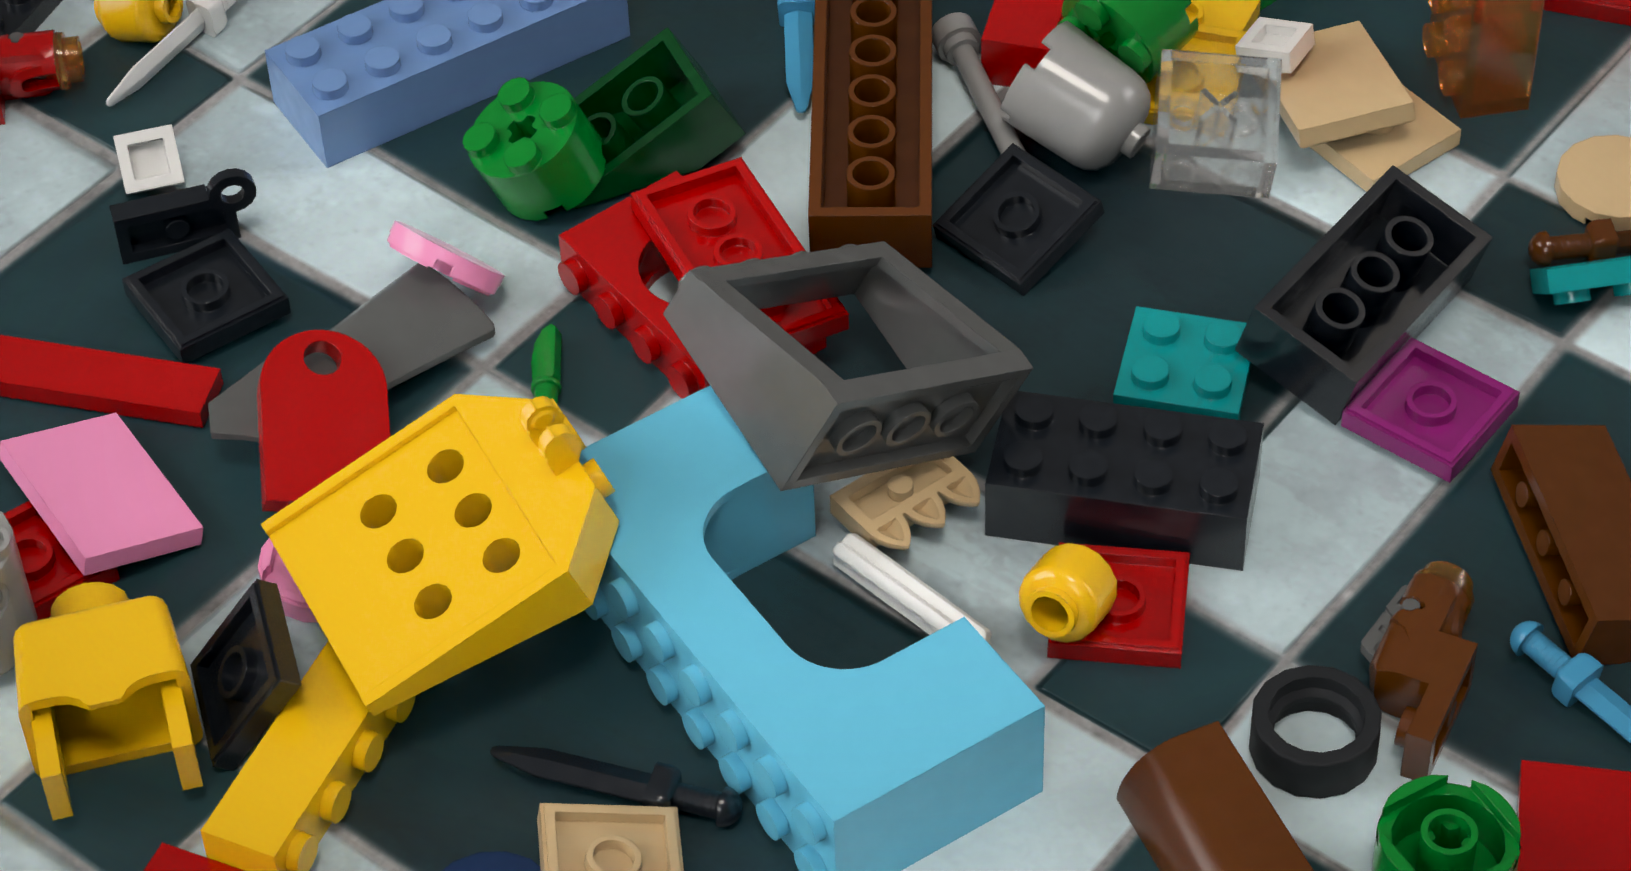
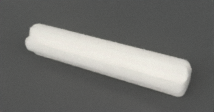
[833,533,992,646]

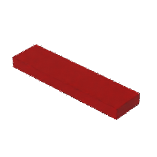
[0,335,224,428]

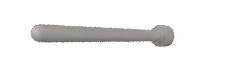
[932,12,1025,154]

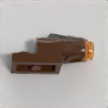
[1360,561,1478,780]

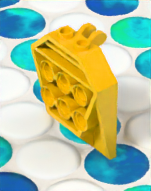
[261,394,620,716]

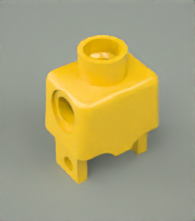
[13,582,203,821]

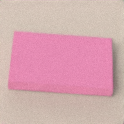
[0,413,204,576]

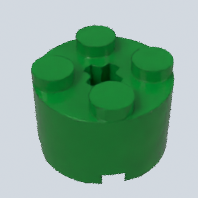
[1057,0,1199,84]
[463,77,606,221]
[1371,775,1521,871]

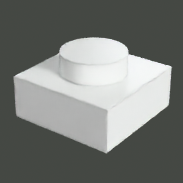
[1235,17,1315,74]
[113,124,185,195]

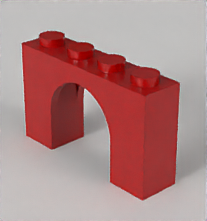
[558,171,826,399]

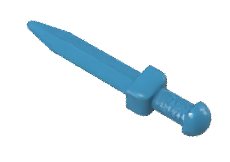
[777,0,815,113]
[1510,620,1631,743]

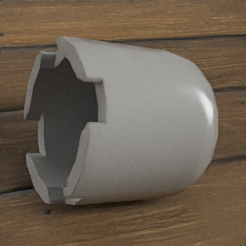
[1000,21,1151,171]

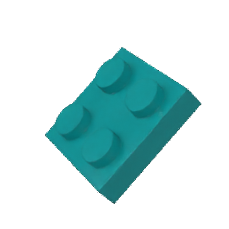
[1113,306,1252,420]

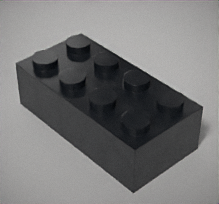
[1235,165,1493,425]
[985,391,1264,571]

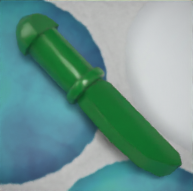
[531,324,562,405]

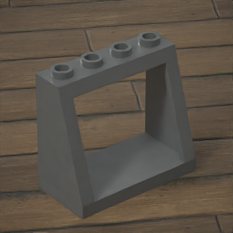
[663,241,1033,491]

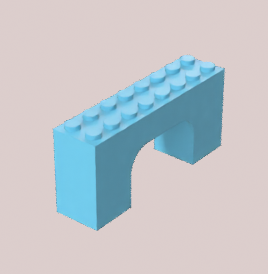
[579,386,1045,871]

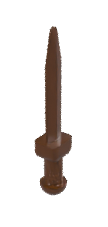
[1528,218,1631,267]

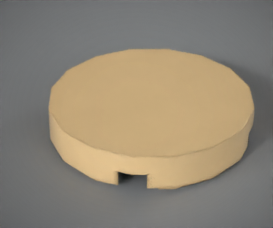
[1554,135,1631,231]

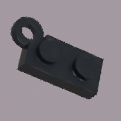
[109,168,256,265]

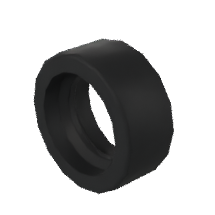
[1249,665,1382,798]

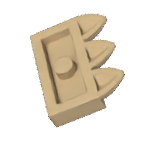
[830,456,980,550]

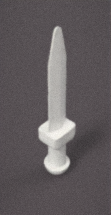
[106,0,238,107]

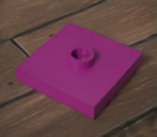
[1341,337,1520,483]

